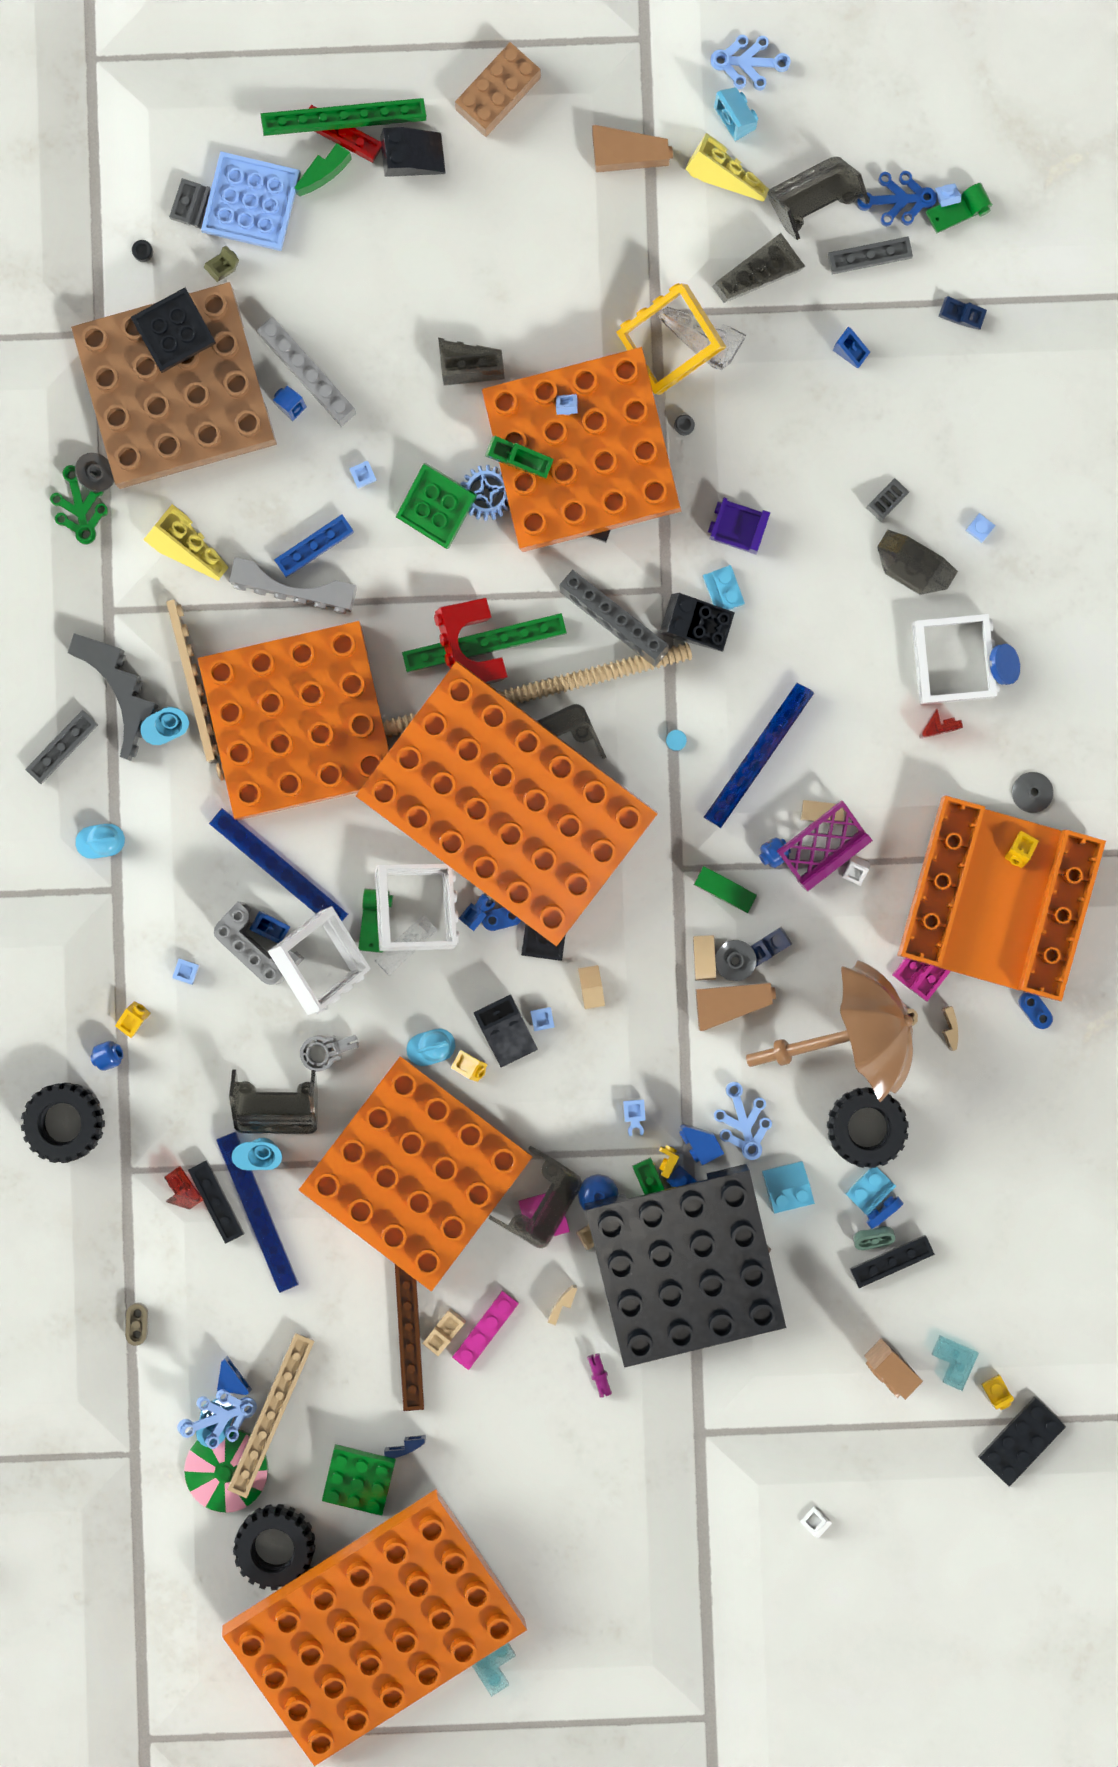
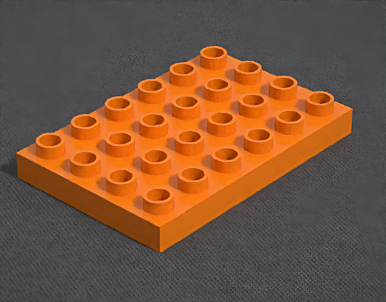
[356,661,658,946]
[222,1489,527,1766]

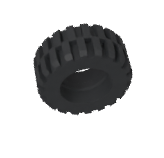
[21,1083,105,1163]
[827,1087,909,1168]
[233,1504,316,1591]

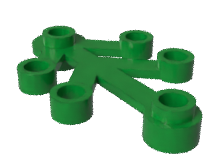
[50,465,108,545]

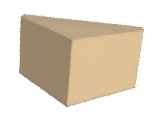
[578,965,605,1009]

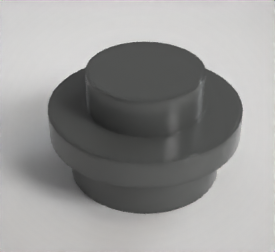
[674,415,695,436]

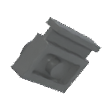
[169,178,211,228]

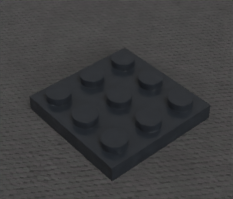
[131,287,216,373]

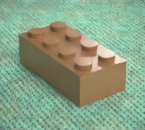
[455,42,541,137]
[864,1338,923,1400]

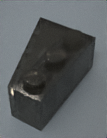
[438,337,505,386]

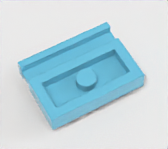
[703,565,745,610]
[845,1167,896,1216]

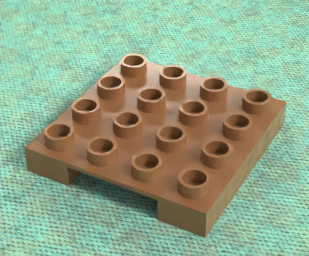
[71,282,277,489]

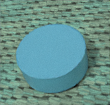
[666,730,687,751]

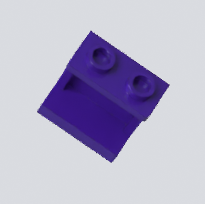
[708,497,771,555]

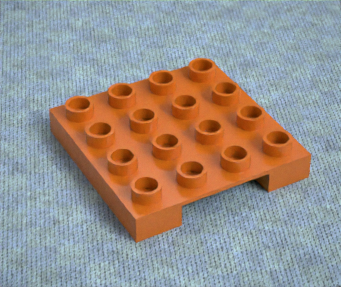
[482,347,682,552]
[198,621,390,821]
[897,795,1106,1001]
[298,1056,532,1292]

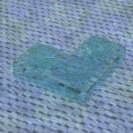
[932,1335,979,1391]
[472,1643,516,1697]

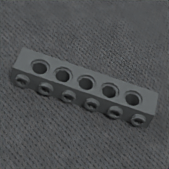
[559,569,668,667]

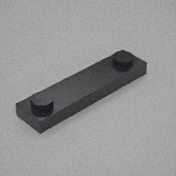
[188,1160,245,1244]
[850,1235,935,1288]

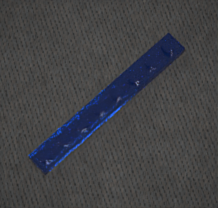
[703,683,814,828]
[209,808,349,922]
[216,1131,299,1293]

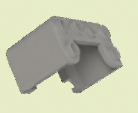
[214,901,304,985]

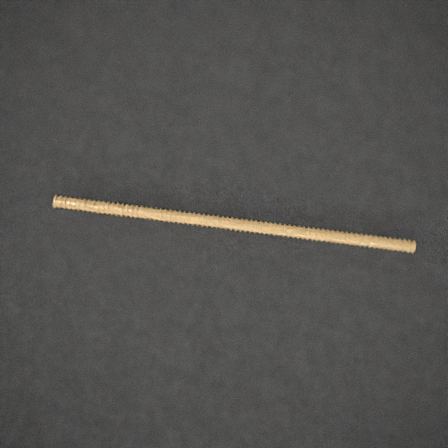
[216,642,692,781]

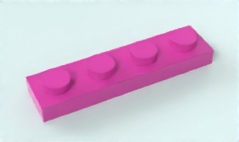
[452,1290,519,1370]

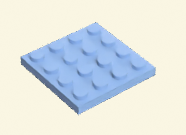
[201,151,301,251]

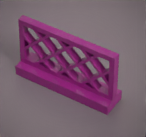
[777,800,873,892]

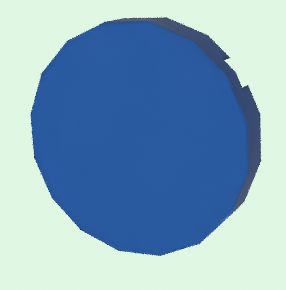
[989,644,1020,685]

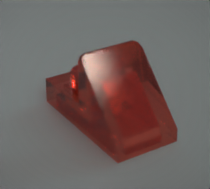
[919,709,963,739]
[164,1166,203,1210]

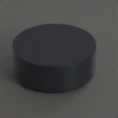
[132,240,153,262]

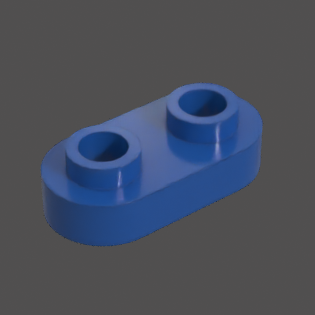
[482,907,522,931]
[1018,992,1053,1029]
[866,1196,904,1229]

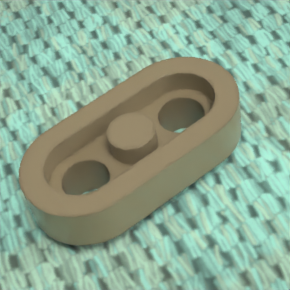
[125,1303,148,1346]

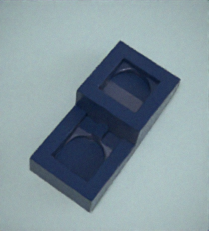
[938,296,987,330]
[751,926,792,967]
[384,1435,426,1459]

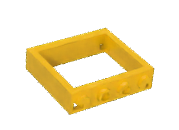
[616,283,726,395]

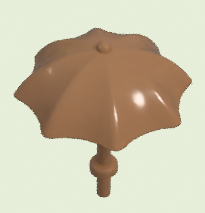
[746,960,913,1102]

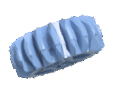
[460,465,509,521]

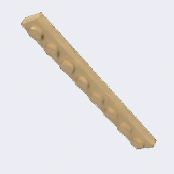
[166,600,219,763]
[227,1333,314,1498]

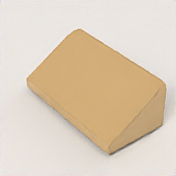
[801,800,844,825]

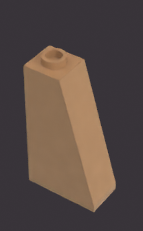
[592,125,673,172]
[695,983,776,1031]

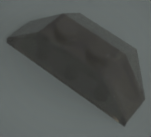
[877,530,958,595]

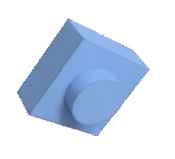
[935,183,961,207]
[556,394,578,415]
[349,461,377,489]
[965,513,996,543]
[172,958,199,985]
[530,1007,555,1031]

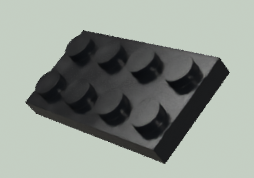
[978,1396,1066,1487]

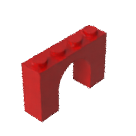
[434,598,508,684]

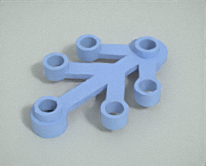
[710,35,791,91]
[714,1082,772,1160]
[177,1389,257,1449]

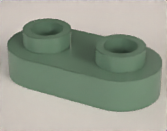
[853,1226,896,1250]

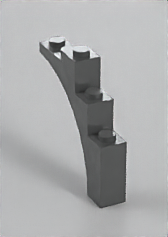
[67,633,160,761]

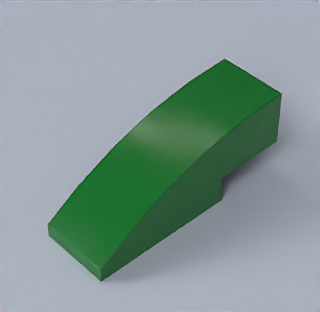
[294,143,352,196]
[485,436,554,479]
[693,866,757,914]

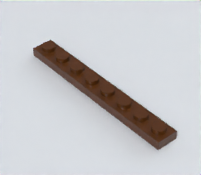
[395,1264,424,1411]

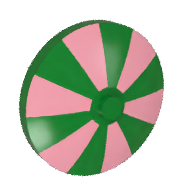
[184,1427,268,1513]

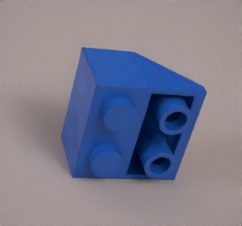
[679,1124,724,1166]

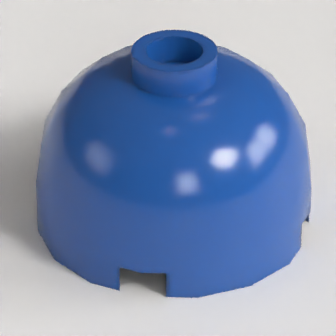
[578,1174,619,1211]

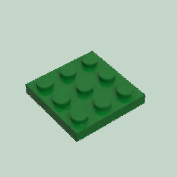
[396,463,477,549]
[322,1444,396,1516]

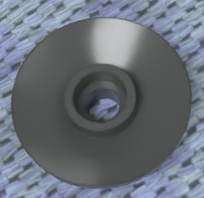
[75,453,114,492]
[1012,772,1053,813]
[715,940,756,981]

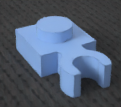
[623,1099,646,1136]

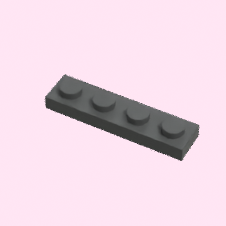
[828,236,913,275]
[25,710,98,784]

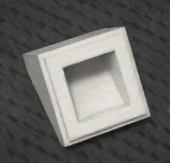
[842,856,870,886]
[800,1506,832,1538]

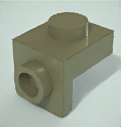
[204,246,239,282]

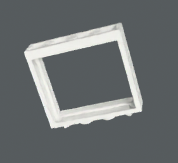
[912,614,1000,705]
[375,864,460,951]
[268,906,371,1015]

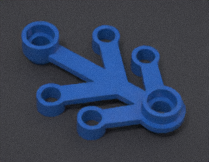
[856,171,937,227]

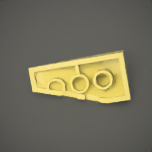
[685,133,769,202]
[143,504,229,581]

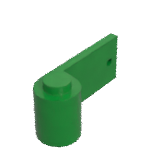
[925,182,993,234]
[358,888,393,953]

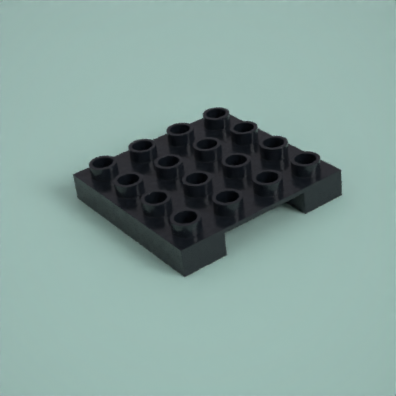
[584,1164,786,1368]

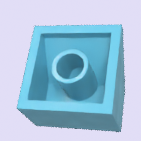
[714,87,758,141]
[762,1161,815,1214]

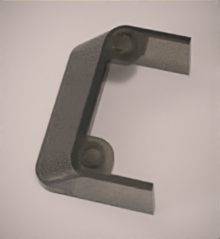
[767,157,870,240]
[537,704,607,759]
[229,1069,318,1134]
[488,1146,582,1249]

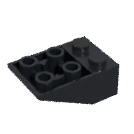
[660,593,735,652]
[473,994,538,1068]

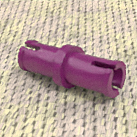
[587,1353,612,1398]

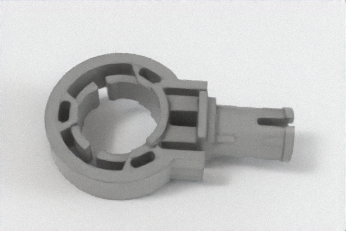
[300,1035,359,1072]

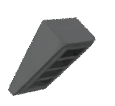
[866,478,909,522]

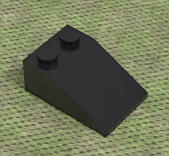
[380,127,446,177]

